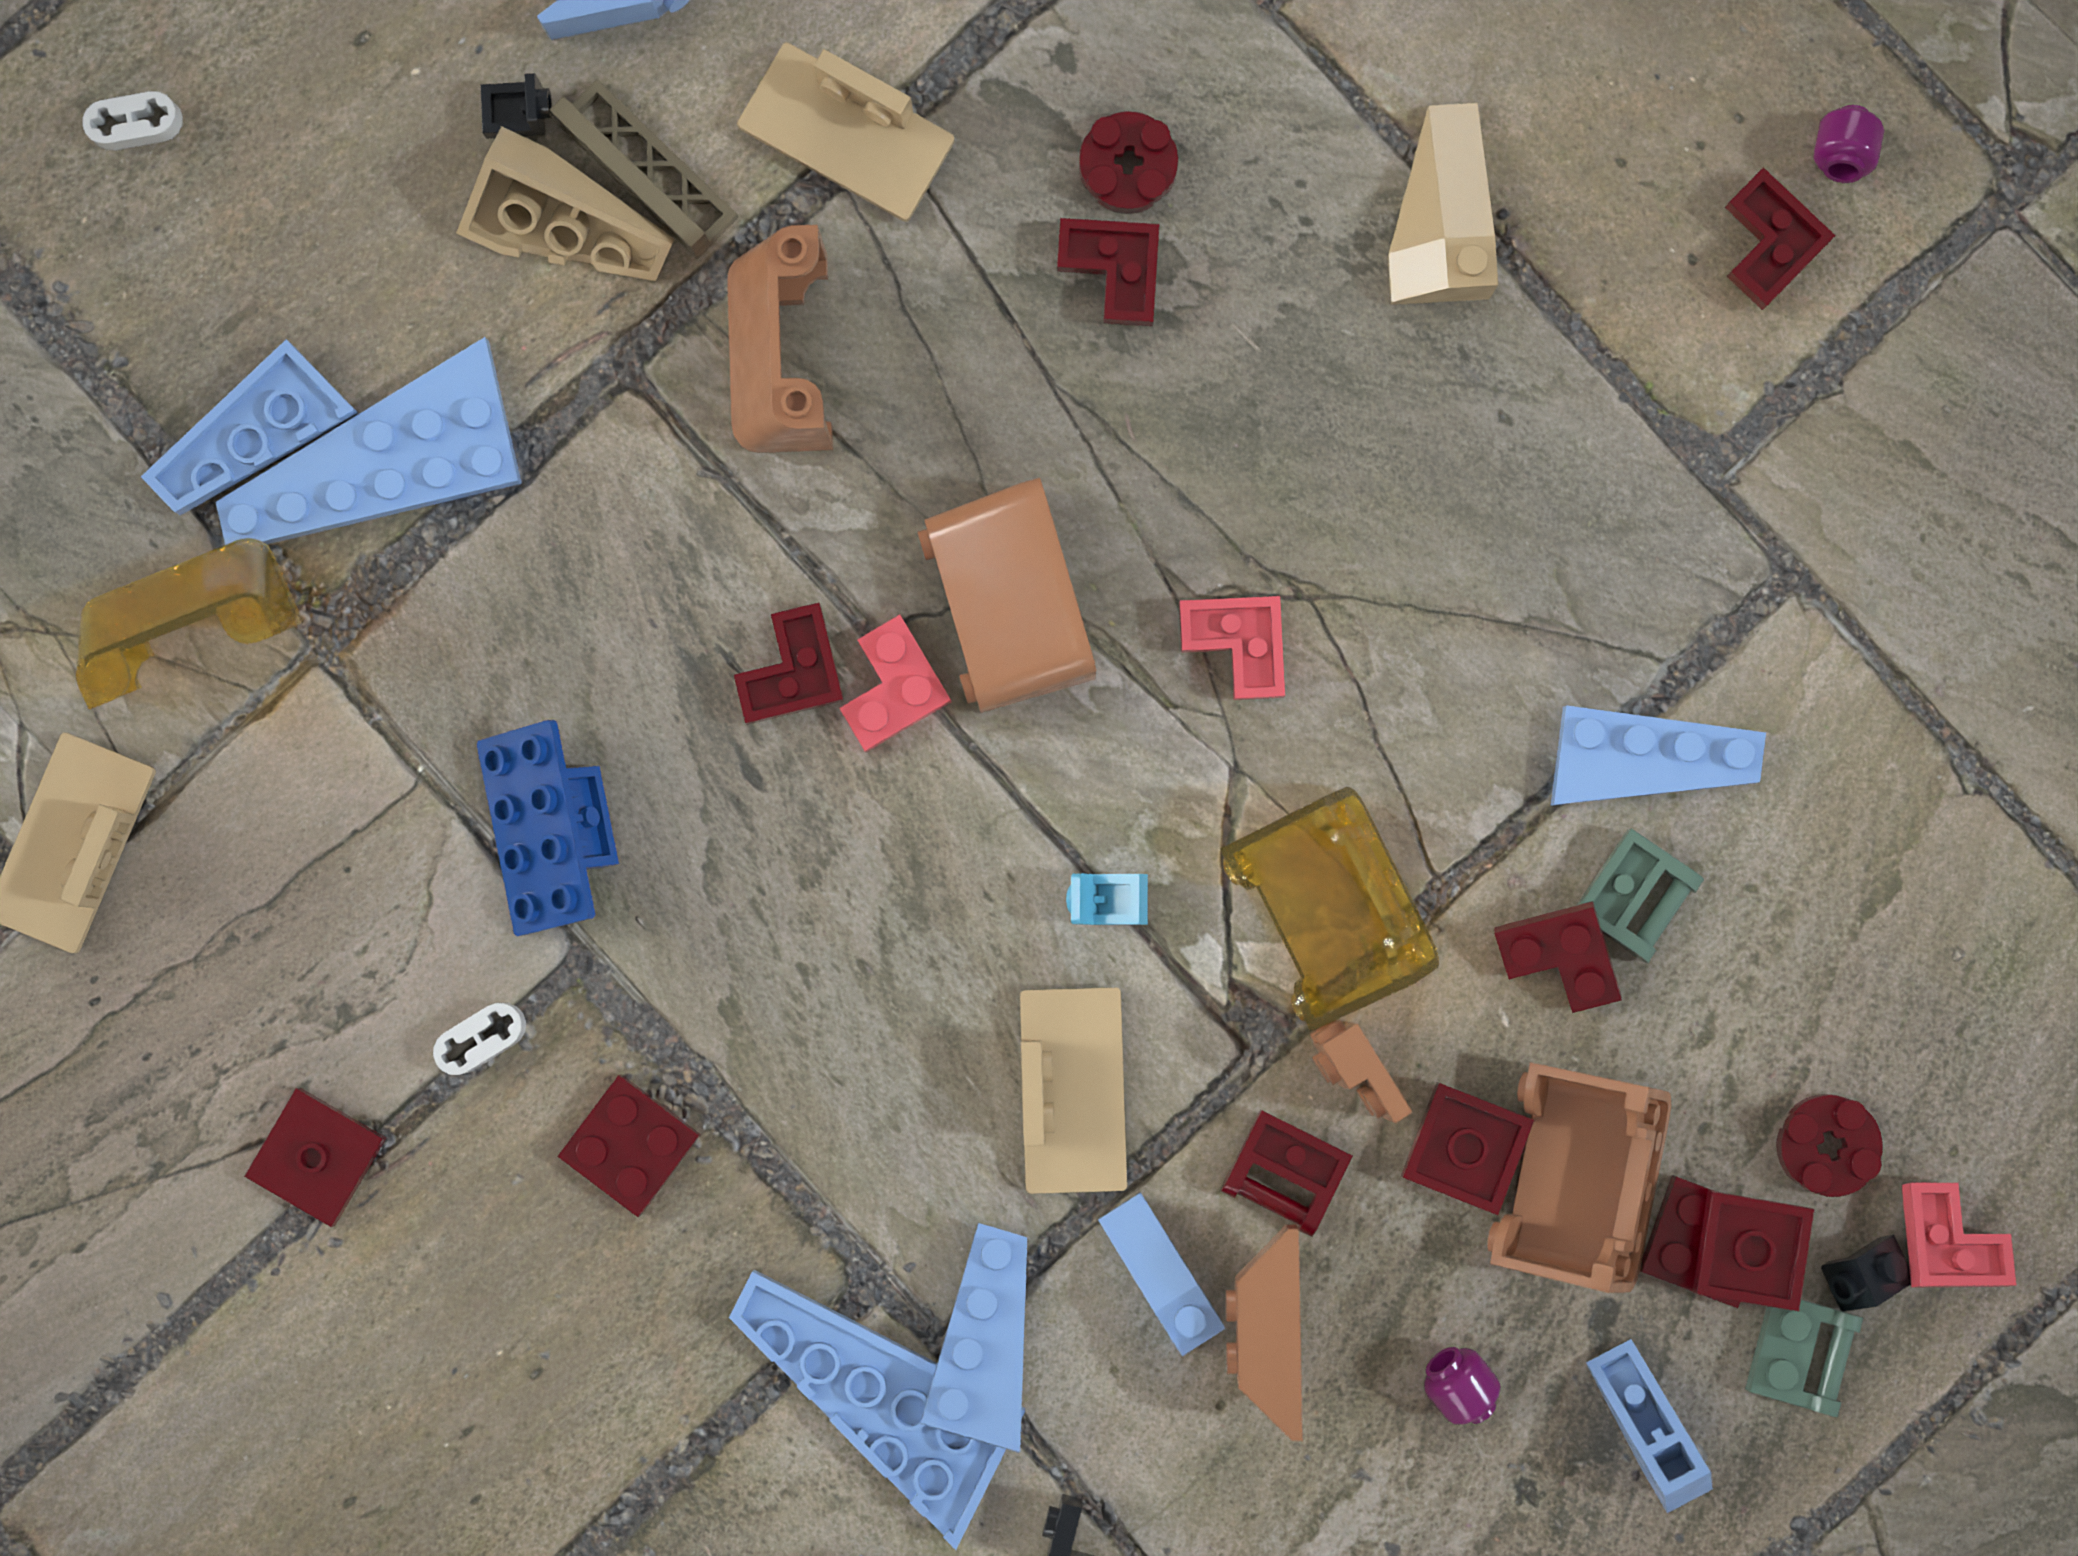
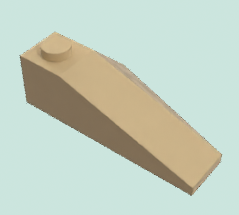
[1387,103,1498,305]
[456,127,674,281]

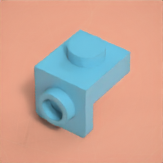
[1066,873,1148,925]

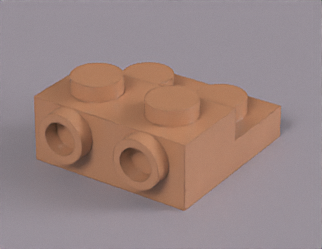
[1310,1019,1413,1123]

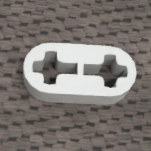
[83,91,183,150]
[433,1003,526,1075]

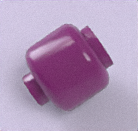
[1813,105,1884,183]
[1424,1347,1501,1425]

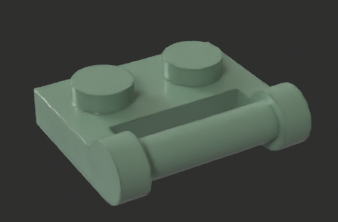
[1577,828,1704,963]
[1745,1299,1864,1417]

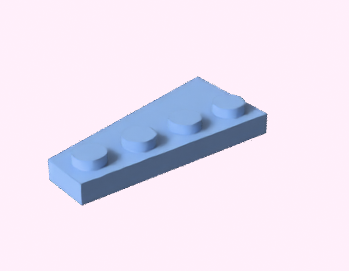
[141,339,359,515]
[1551,705,1766,806]
[920,1223,1027,1453]

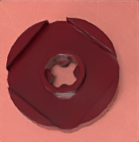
[1079,111,1178,214]
[1776,1094,1883,1197]

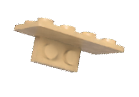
[737,42,955,222]
[0,733,156,953]
[1020,987,1127,1194]

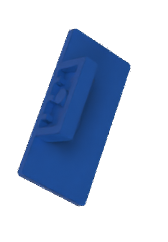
[477,720,619,936]

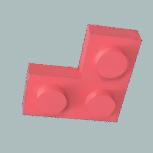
[1179,596,1285,700]
[839,615,952,752]
[1902,1183,2016,1288]

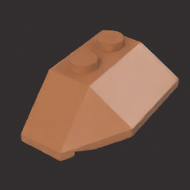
[1225,1224,1303,1441]

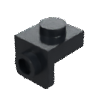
[480,73,552,139]
[1821,1235,1911,1312]
[1042,1494,1094,1556]

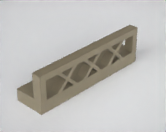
[550,79,739,259]

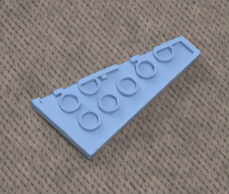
[216,337,522,553]
[729,1270,1025,1550]

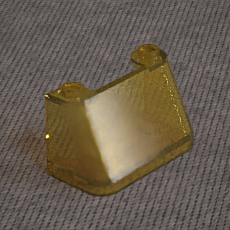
[76,538,304,710]
[1220,787,1439,1031]

